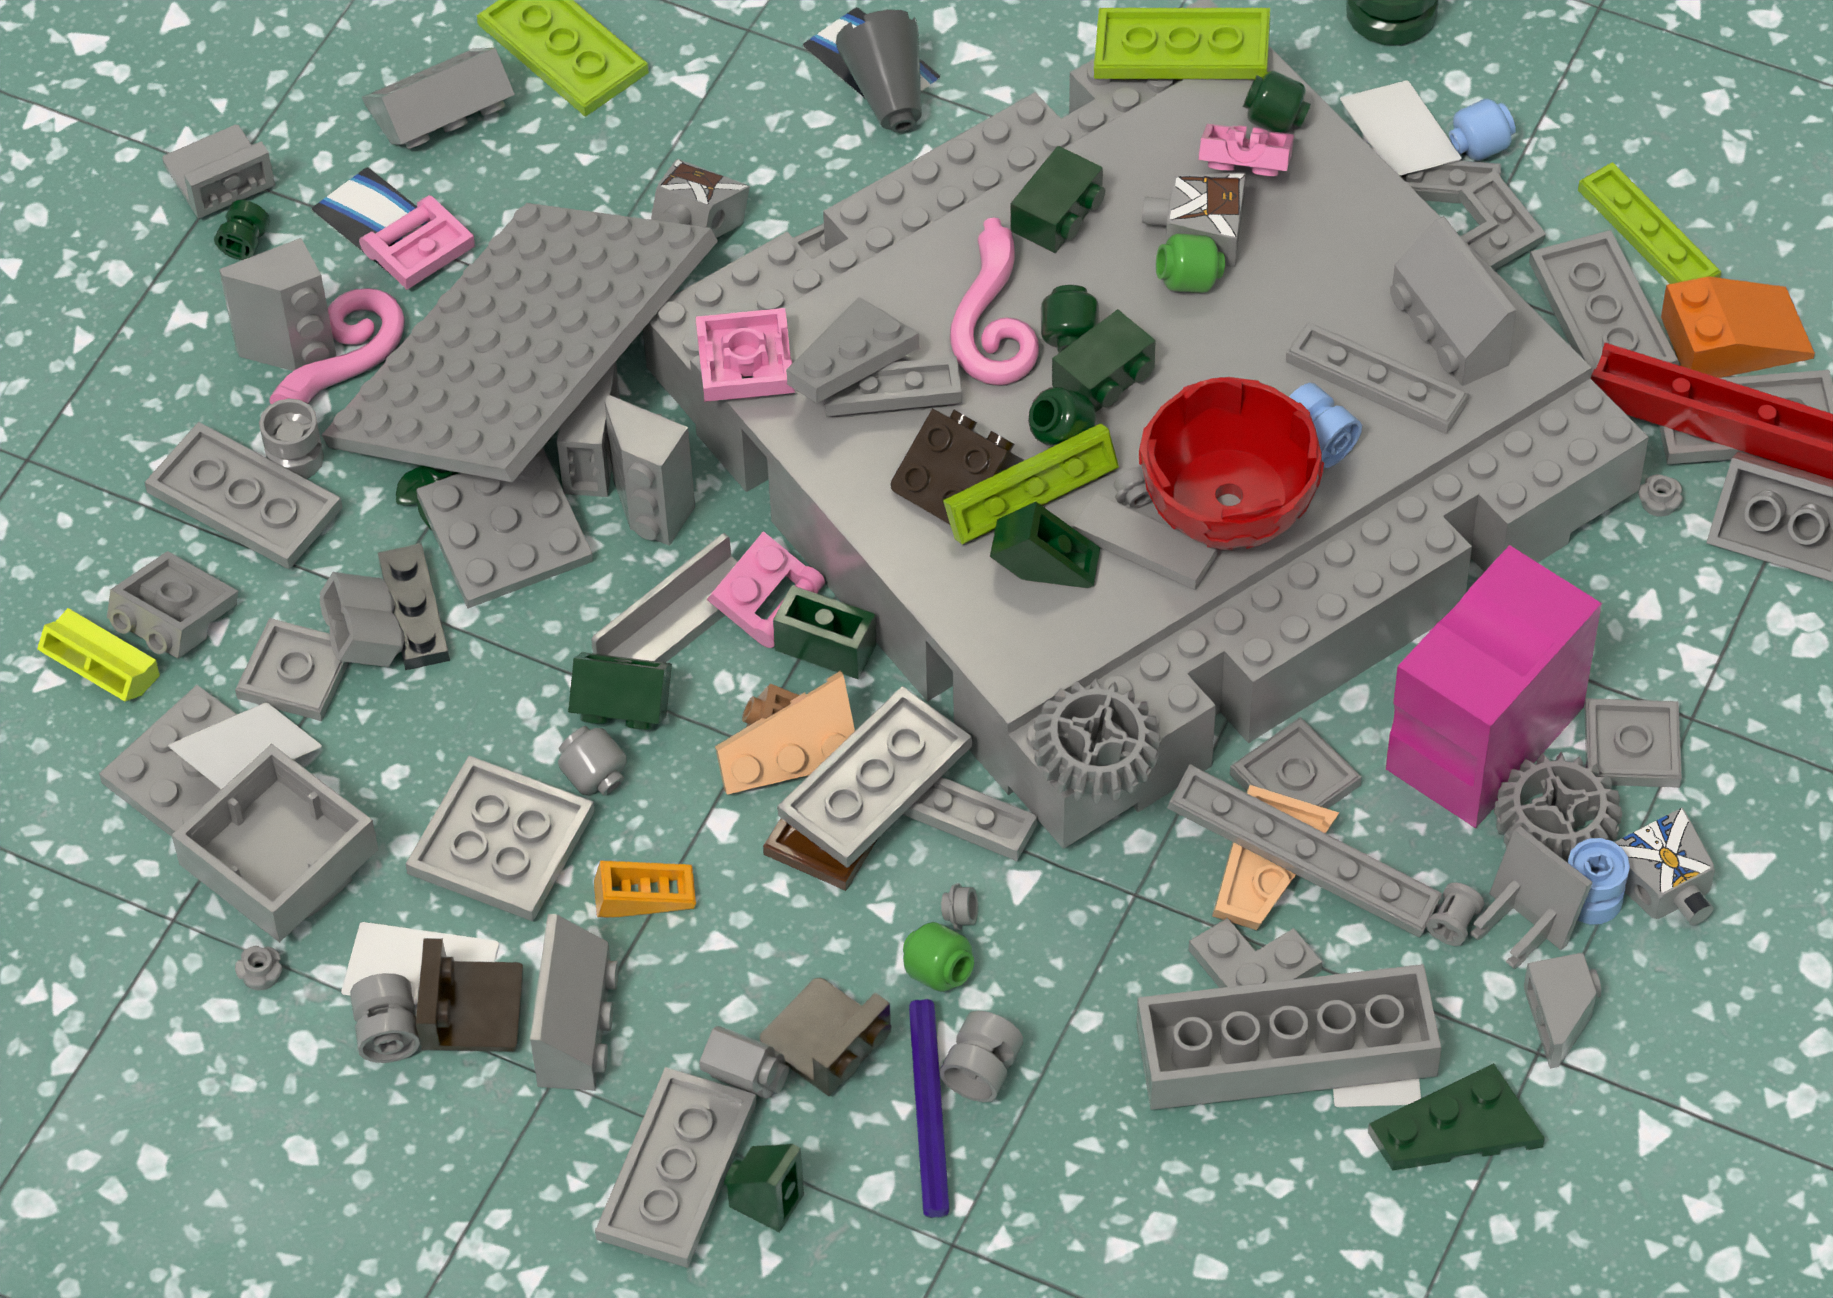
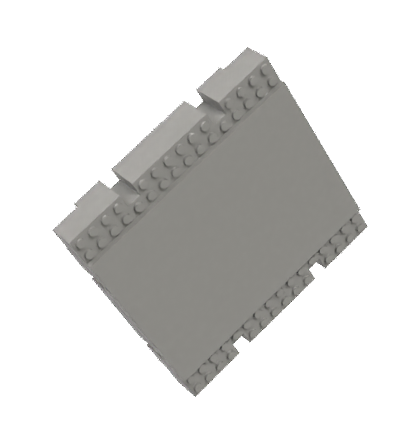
[643,0,1649,849]

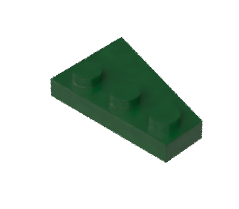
[1368,1063,1545,1171]

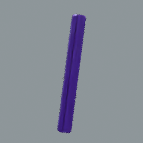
[909,999,949,1218]

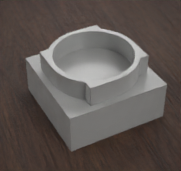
[172,743,378,942]

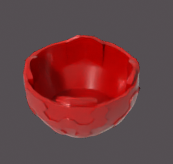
[1139,377,1324,550]

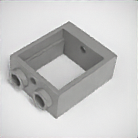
[557,361,620,497]

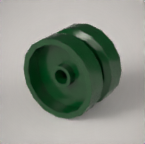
[1346,0,1438,45]

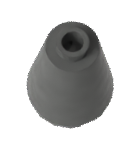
[836,9,922,133]

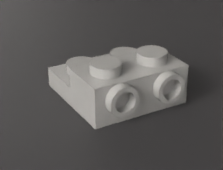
[107,551,238,659]

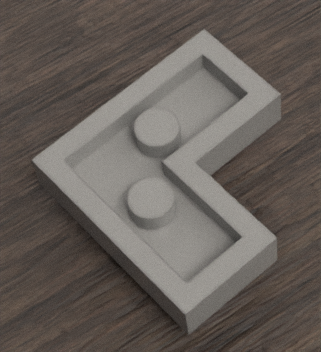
[1458,170,1546,270]
[1189,918,1322,988]

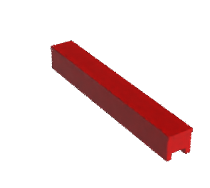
[1591,342,1833,480]

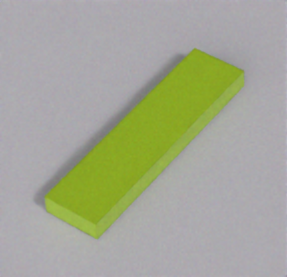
[1578,162,1721,284]
[943,423,1119,545]

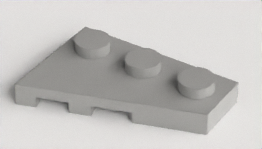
[786,297,919,403]

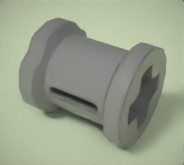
[1426,883,1485,946]

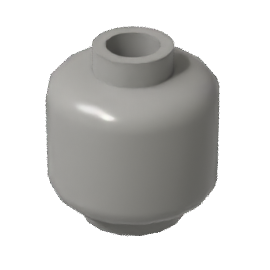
[558,726,627,796]

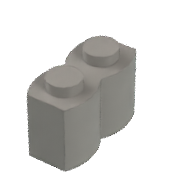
[320,572,405,667]
[699,1026,789,1099]

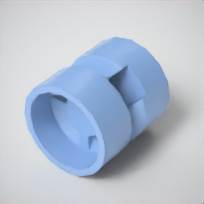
[1289,383,1362,468]
[1567,838,1630,925]

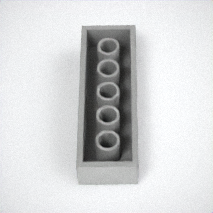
[1136,964,1441,1110]

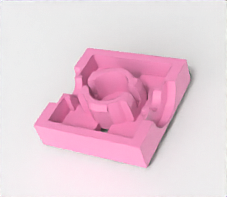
[1198,124,1294,176]
[696,308,795,402]

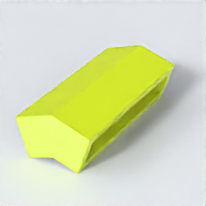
[37,608,160,702]

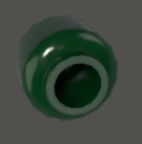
[1242,71,1311,133]
[1041,285,1100,353]
[1028,387,1096,447]

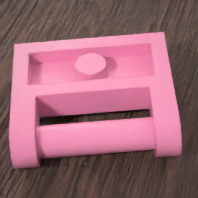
[359,195,475,290]
[707,531,825,648]

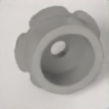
[1114,467,1152,508]
[1638,475,1683,517]
[941,883,978,930]
[235,946,282,990]

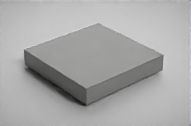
[235,618,349,721]
[1584,698,1682,788]
[1230,717,1362,809]

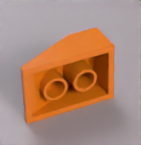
[1661,276,1815,378]

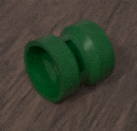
[214,200,270,260]

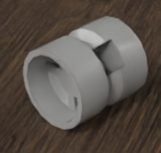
[259,399,324,479]
[350,973,420,1063]
[940,1010,1023,1102]

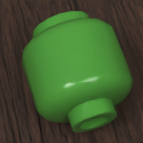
[1155,234,1225,293]
[903,922,974,992]

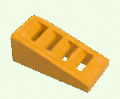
[594,861,696,918]

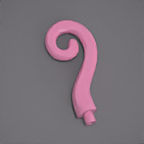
[950,218,1039,386]
[269,288,405,404]

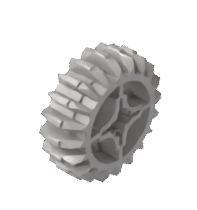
[1031,678,1161,805]
[1494,752,1622,862]

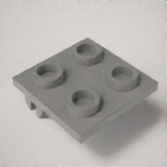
[1470,826,1593,969]

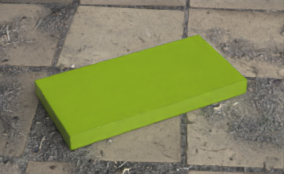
[477,0,649,117]
[1094,8,1271,79]

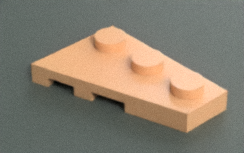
[715,671,855,795]
[1212,785,1339,930]

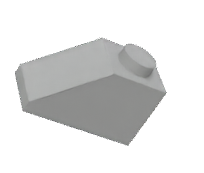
[1524,952,1601,1069]

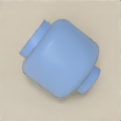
[1449,98,1516,162]

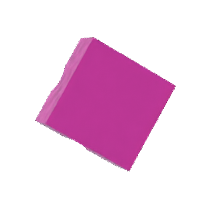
[1386,545,1602,828]

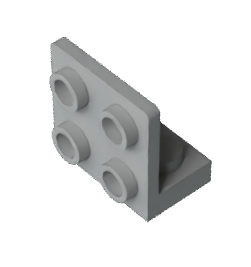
[162,125,275,219]

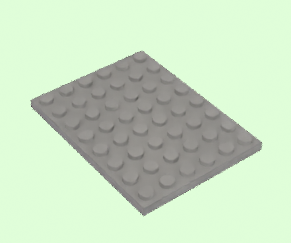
[321,203,718,482]

